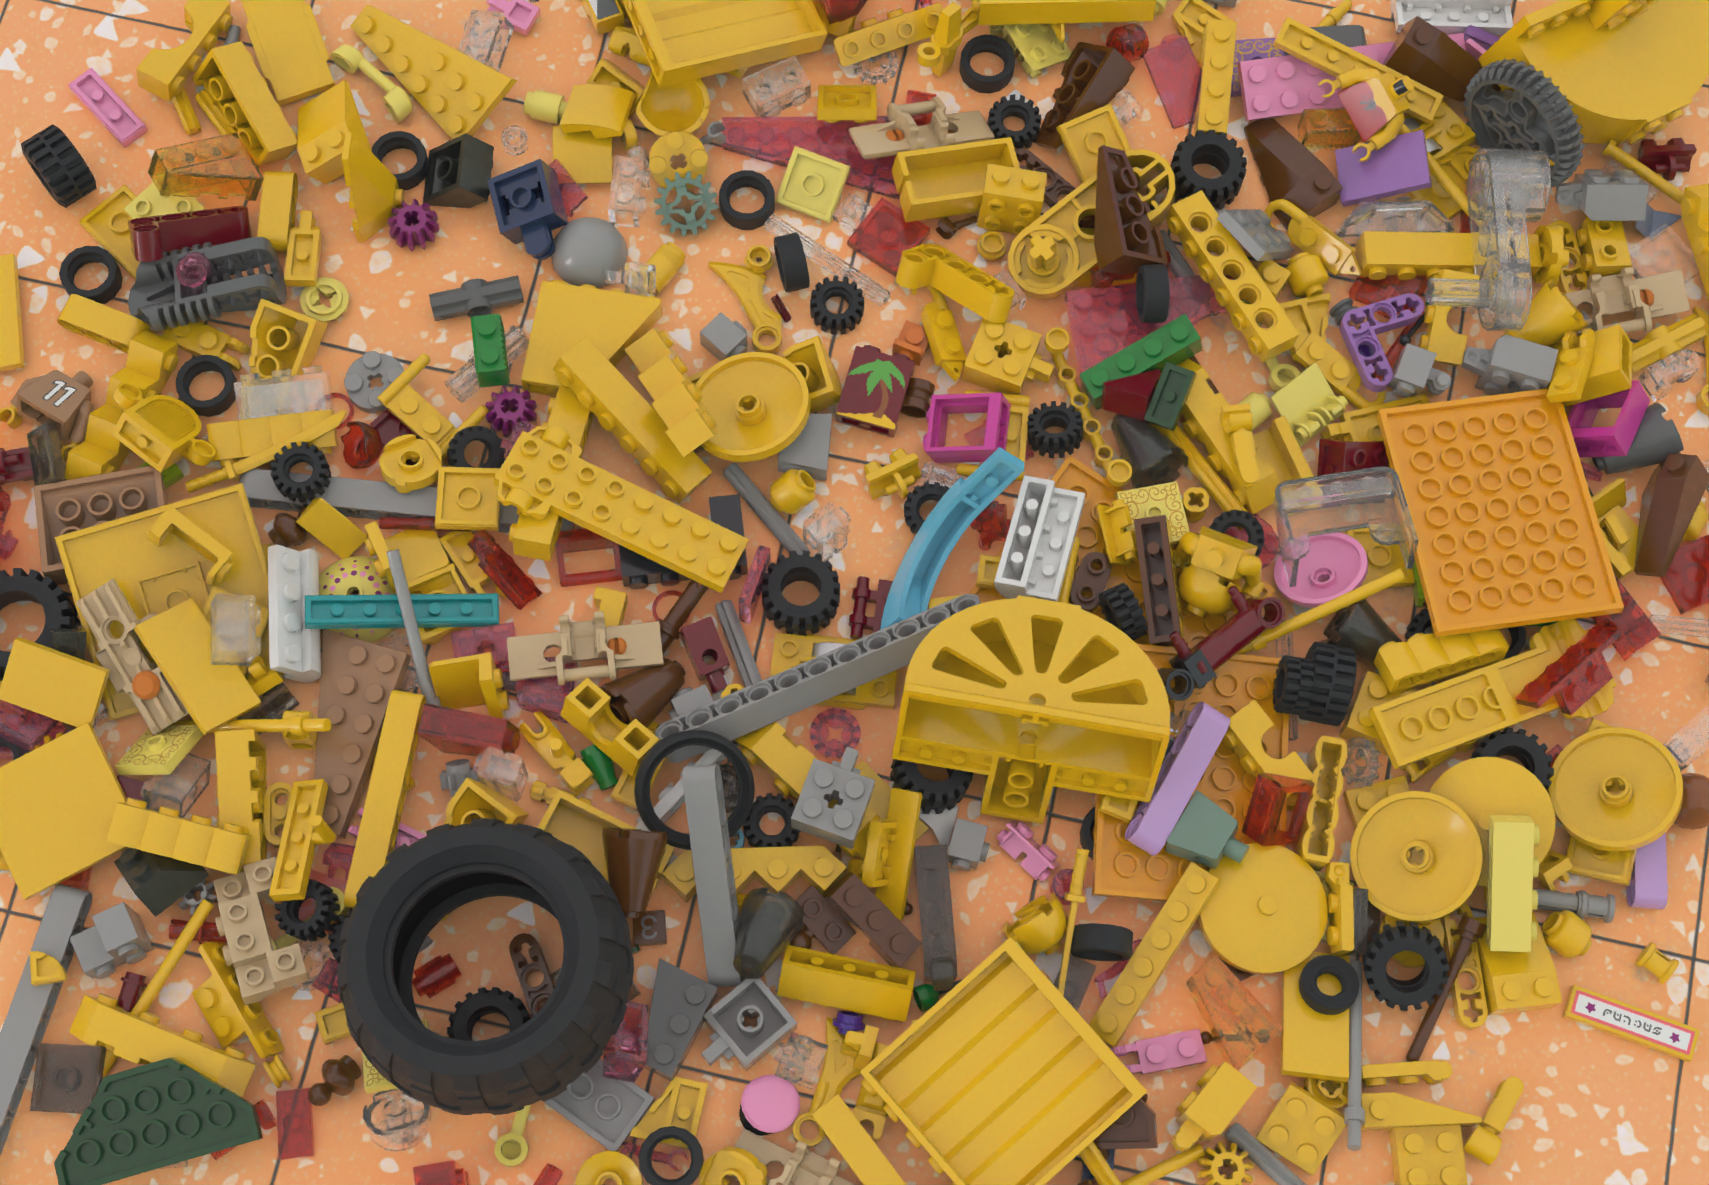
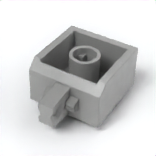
[1555,169,1648,221]
[1461,334,1558,395]
[791,747,876,849]
[701,972,797,1071]

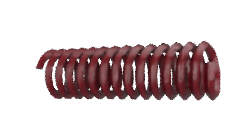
[771,294,792,323]

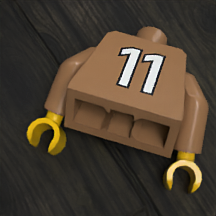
[0,370,94,461]

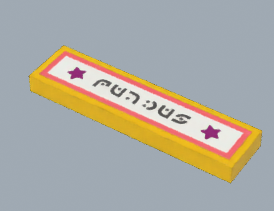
[1562,985,1700,1062]

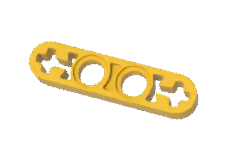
[1440,903,1488,1030]

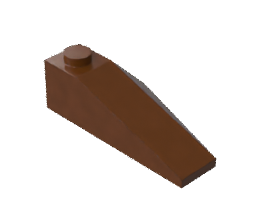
[1035,42,1135,150]
[1244,118,1343,231]
[1094,145,1168,275]

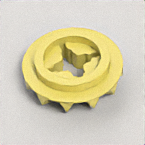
[300,277,350,323]

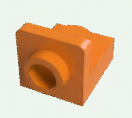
[892,320,929,366]

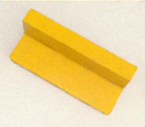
[1253,415,1323,518]

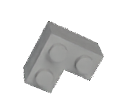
[69,902,154,979]

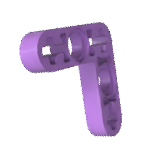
[1339,293,1424,392]

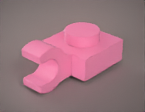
[486,0,540,36]

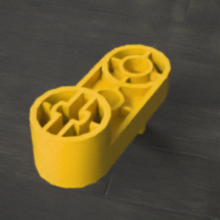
[1008,149,1175,300]

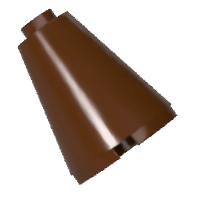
[599,658,686,728]
[602,828,668,918]

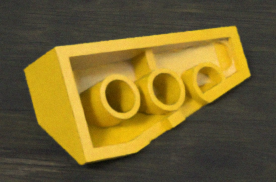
[342,132,404,243]
[246,298,328,419]
[782,335,842,413]
[442,777,529,921]

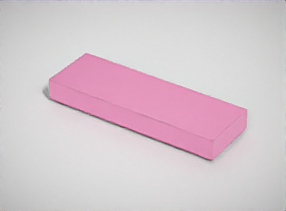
[68,68,148,148]

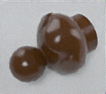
[268,506,308,548]
[308,1055,362,1106]

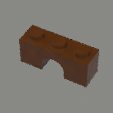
[823,873,922,967]

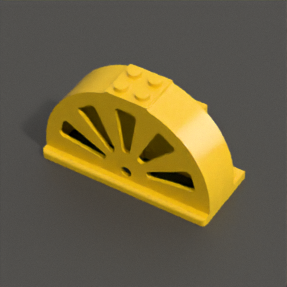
[1478,0,1709,146]
[892,595,1170,824]

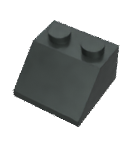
[423,133,494,208]
[114,848,209,917]

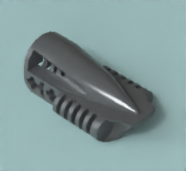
[128,237,287,332]

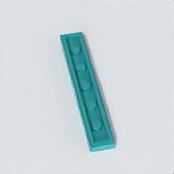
[305,593,499,629]

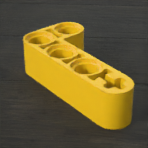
[895,243,1015,324]

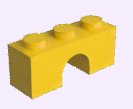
[1418,269,1480,366]
[560,678,659,776]
[1222,699,1314,804]

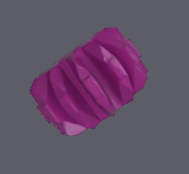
[387,199,440,252]
[485,385,537,438]

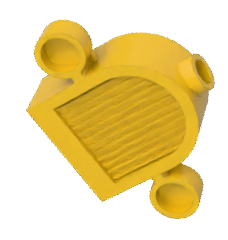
[111,382,216,473]

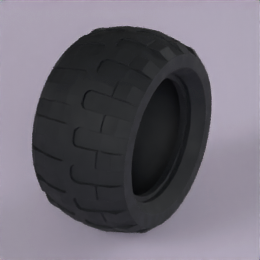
[338,818,634,1115]

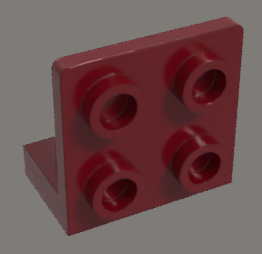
[1317,438,1389,504]

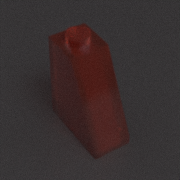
[417,703,520,760]

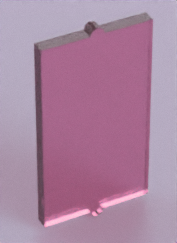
[1141,37,1202,129]

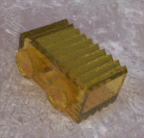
[1297,108,1361,150]

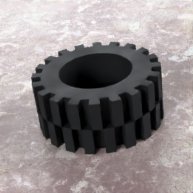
[0,568,82,681]

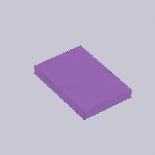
[1335,130,1432,207]

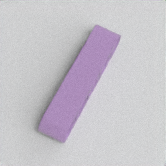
[1125,701,1230,856]
[1626,833,1668,909]

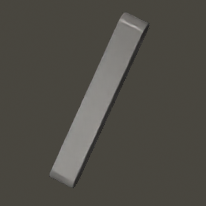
[682,764,746,987]

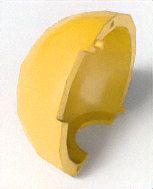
[636,71,710,136]

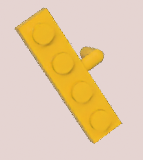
[269,779,336,902]

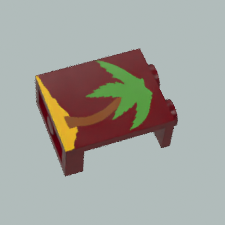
[835,345,915,438]

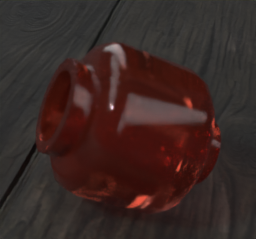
[1106,23,1149,63]

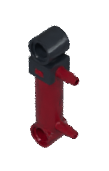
[1157,586,1285,701]

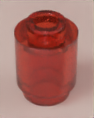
[412,953,462,999]

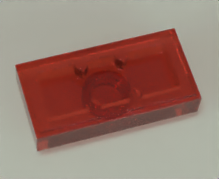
[276,1088,315,1160]

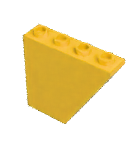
[521,280,663,397]

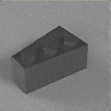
[642,958,719,1081]

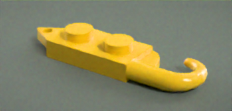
[1264,199,1362,275]
[910,285,967,382]
[1292,331,1386,409]

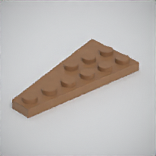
[314,629,411,838]

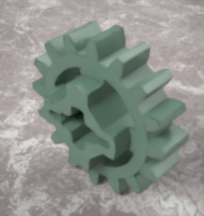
[654,171,718,236]

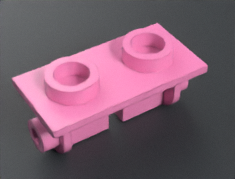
[996,821,1060,882]

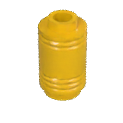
[635,242,686,295]

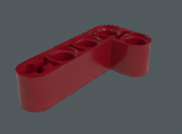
[128,206,252,262]

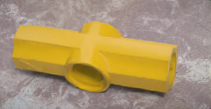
[1632,313,1708,375]

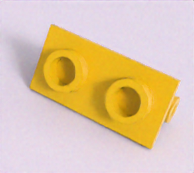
[1096,499,1138,566]

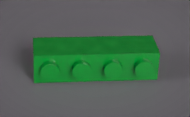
[1079,314,1202,410]

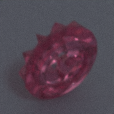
[810,708,861,759]

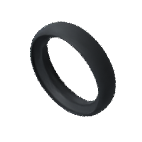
[634,730,755,850]

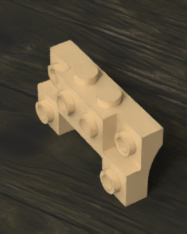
[213,856,309,1005]

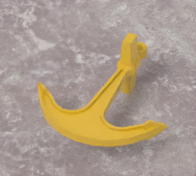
[916,2,1066,77]

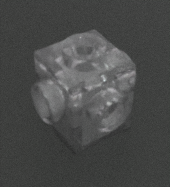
[773,1032,829,1090]

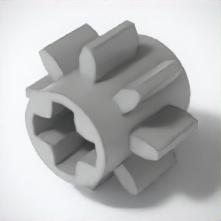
[439,759,481,797]
[178,878,218,915]

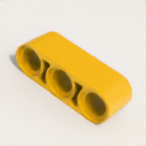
[257,171,298,253]
[57,294,150,354]

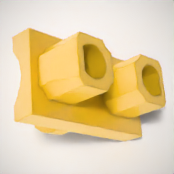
[864,448,922,500]

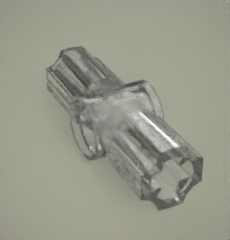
[444,324,529,403]

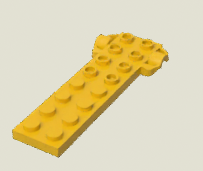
[494,425,749,594]
[1368,619,1617,770]

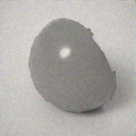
[551,217,628,288]

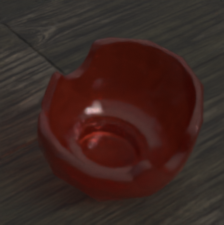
[341,421,383,470]

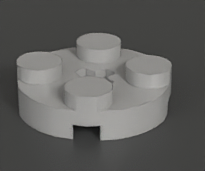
[344,351,404,413]

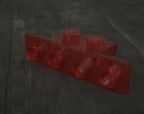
[1515,625,1621,715]

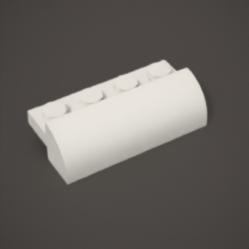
[1390,0,1513,36]
[994,475,1085,602]
[268,544,321,684]

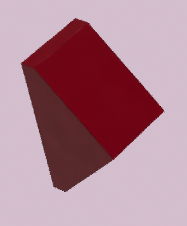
[1101,369,1162,421]

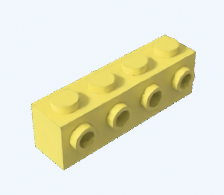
[1486,815,1540,952]

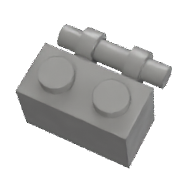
[1388,343,1451,398]

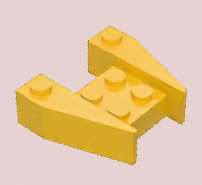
[1361,1092,1482,1185]

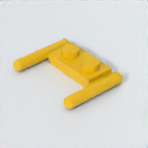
[377,353,489,459]
[956,390,1030,481]

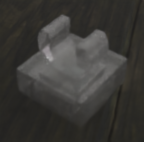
[833,192,874,234]

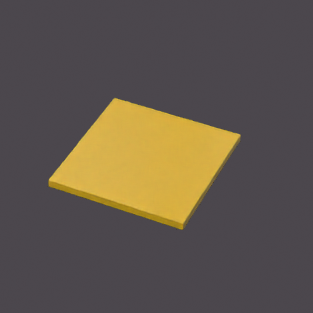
[54,483,270,720]

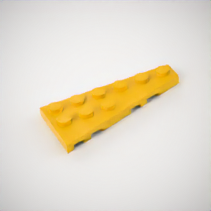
[350,4,518,139]

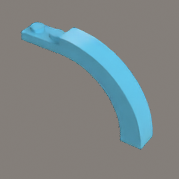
[880,447,1024,630]

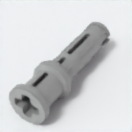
[1533,888,1616,923]

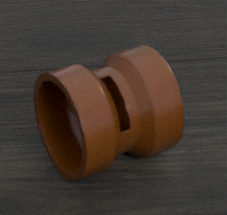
[901,378,935,418]

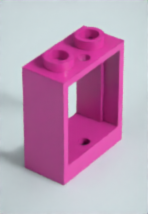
[1568,380,1650,458]
[923,392,1011,463]

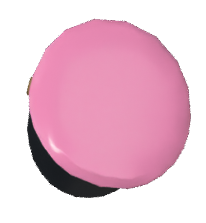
[739,1075,800,1136]

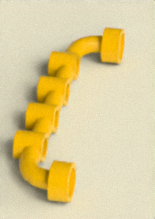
[1044,327,1132,487]

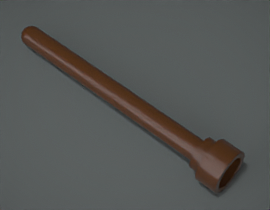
[1406,916,1487,1062]

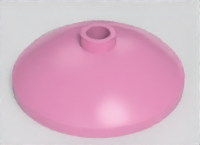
[1274,531,1368,607]

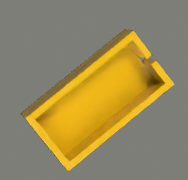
[892,137,1020,222]
[538,789,675,901]

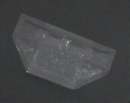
[1334,196,1455,247]

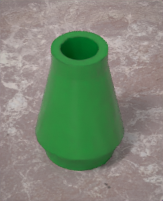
[580,744,618,791]

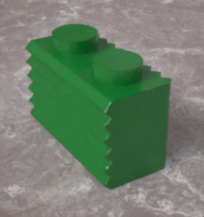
[470,314,510,387]

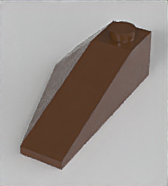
[1383,16,1501,103]
[1634,453,1709,577]

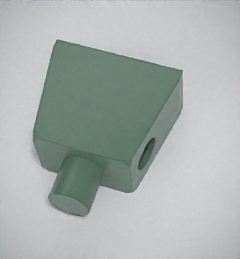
[1166,790,1249,869]

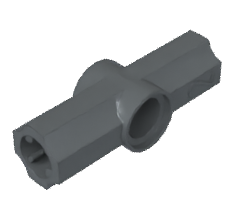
[429,275,524,321]

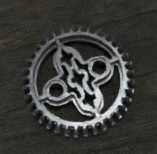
[1463,58,1585,191]

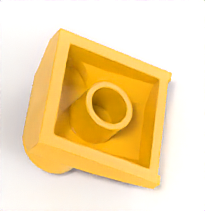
[395,563,467,645]

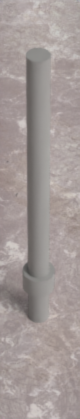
[386,549,445,737]
[1344,960,1365,1151]

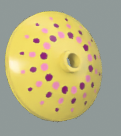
[319,556,396,644]

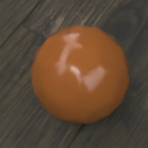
[1674,773,1709,830]

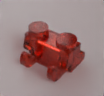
[970,500,1012,550]

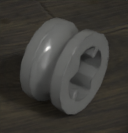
[1329,298,1358,326]

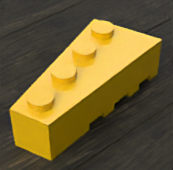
[192,41,297,166]
[215,729,267,872]

